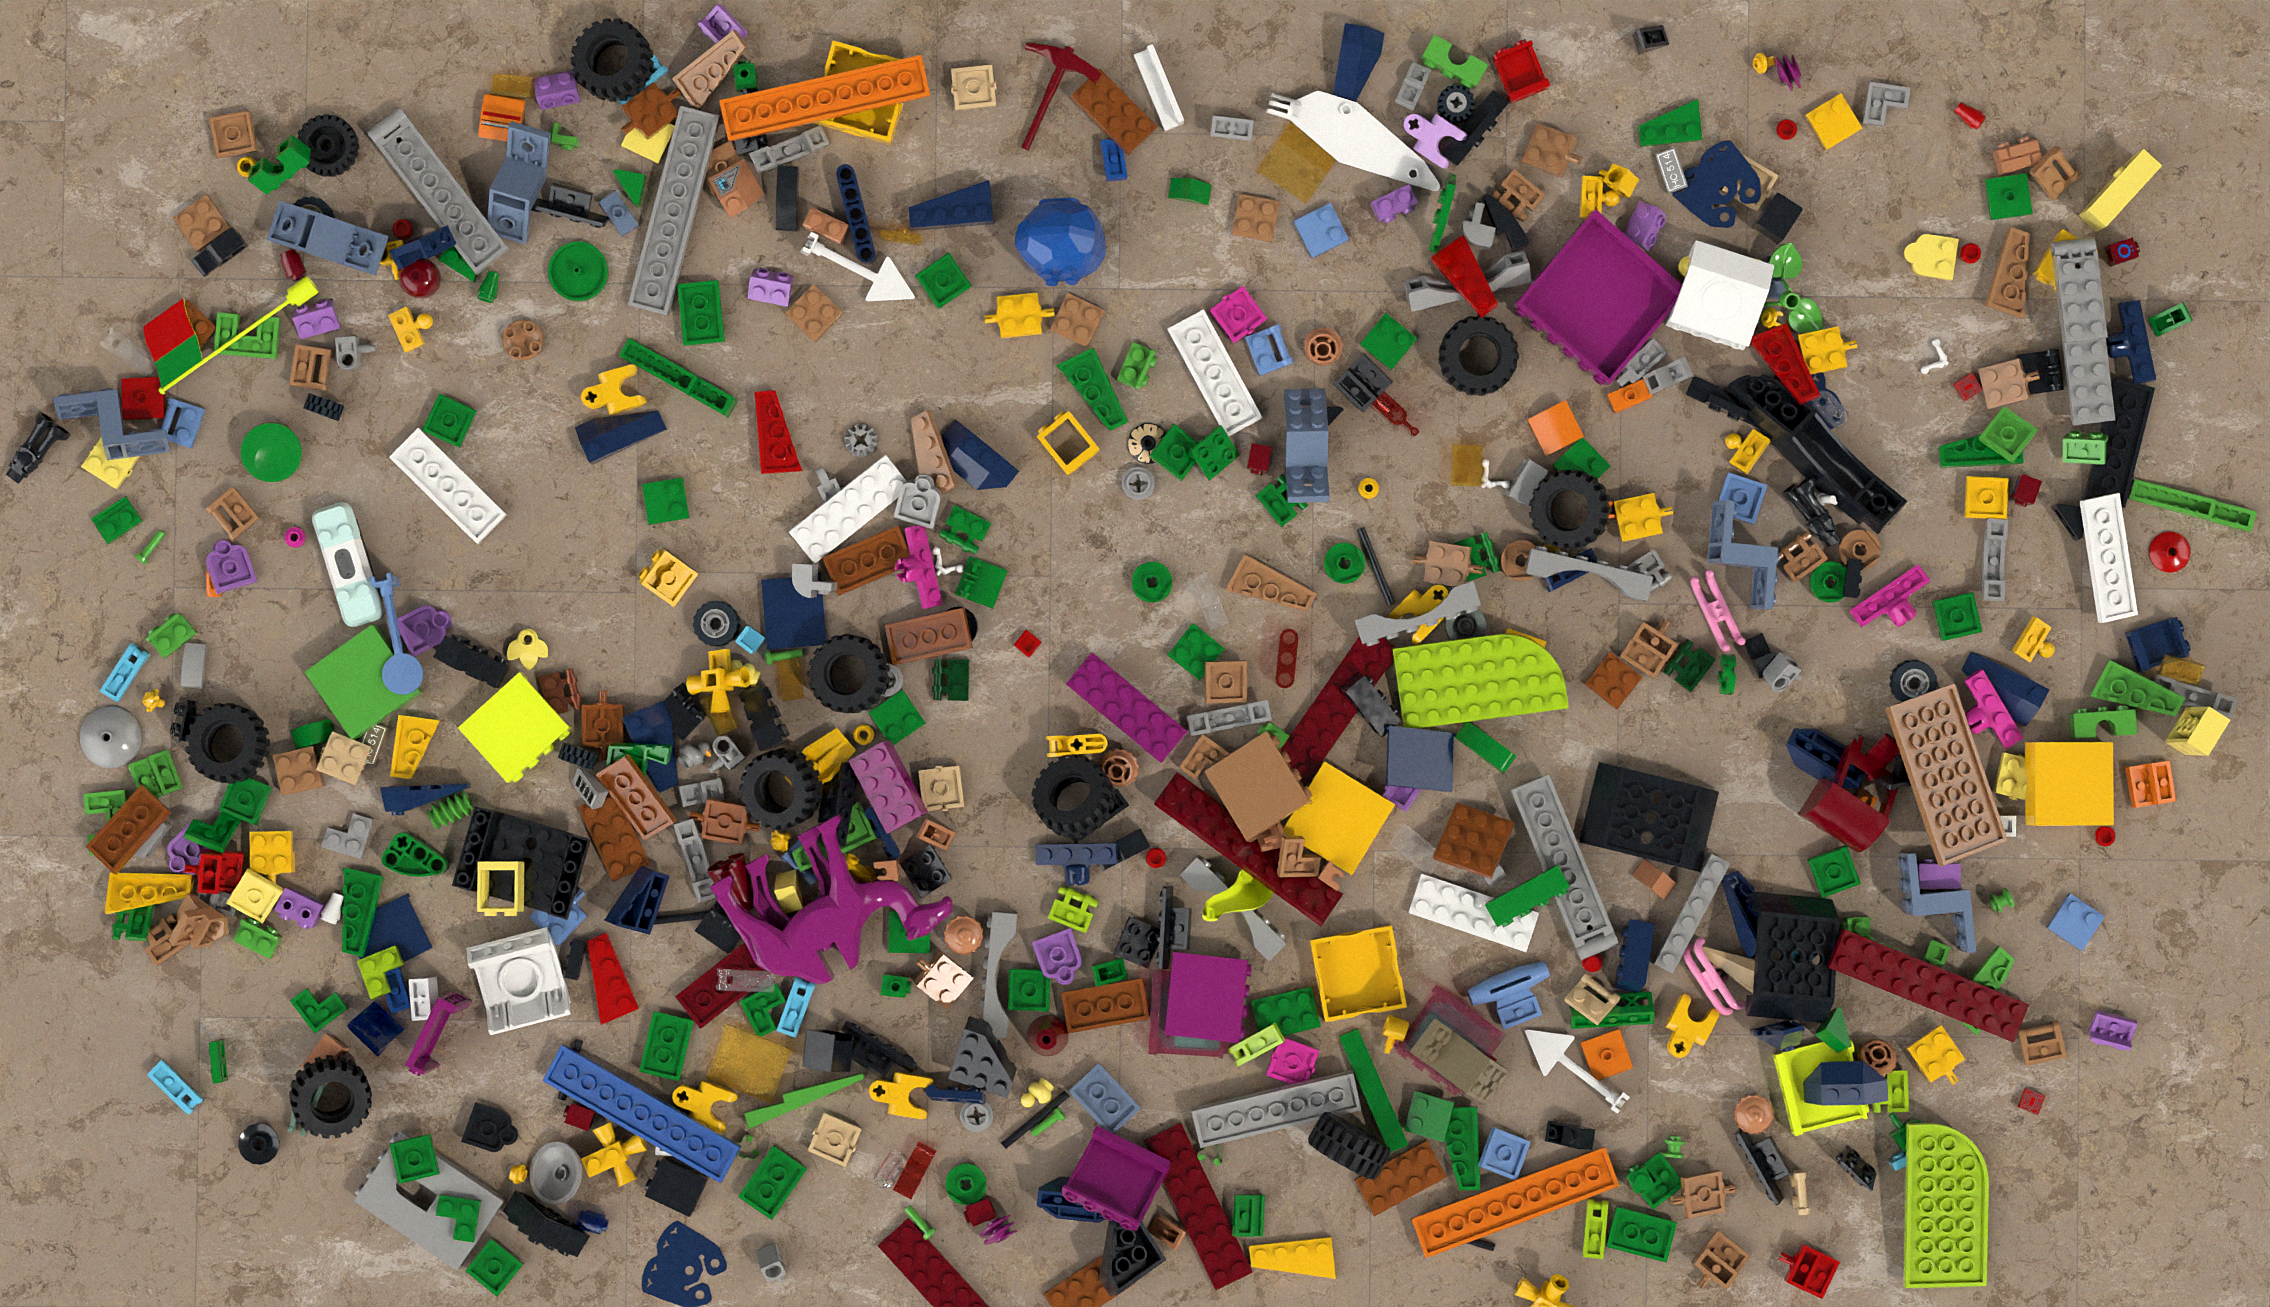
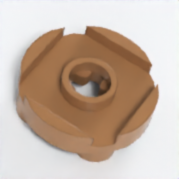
[1838,530,1881,570]
[1500,540,1536,581]

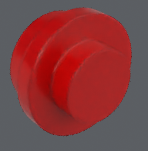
[1776,119,1797,140]
[392,219,413,240]
[1960,243,1981,264]
[2094,826,2116,847]
[1146,848,1166,868]
[1582,954,1603,972]

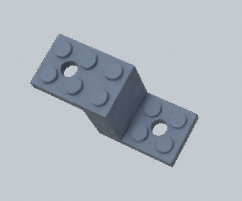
[487,121,551,245]
[267,201,389,276]
[53,388,170,460]
[1284,388,1329,503]
[1707,500,1780,610]
[1897,852,1976,953]

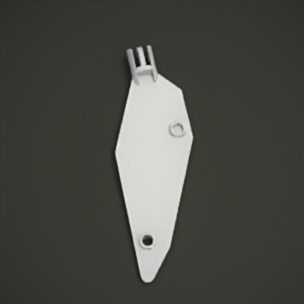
[1266,91,1440,191]

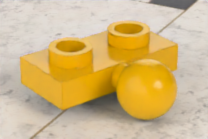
[1579,176,1620,218]
[388,307,433,353]
[1725,429,1771,475]
[2012,616,2055,663]

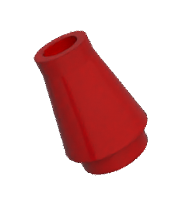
[1954,102,1986,130]

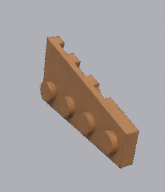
[672,30,748,111]
[1984,227,2030,319]
[911,410,959,495]
[1225,554,1317,612]

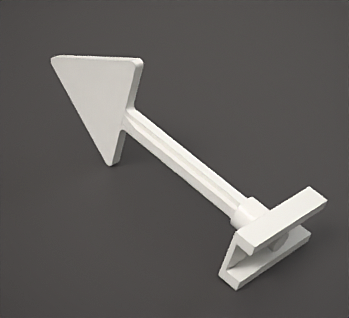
[800,232,915,301]
[1525,1030,1630,1114]

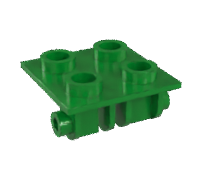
[1188,425,1240,481]
[955,556,1008,609]

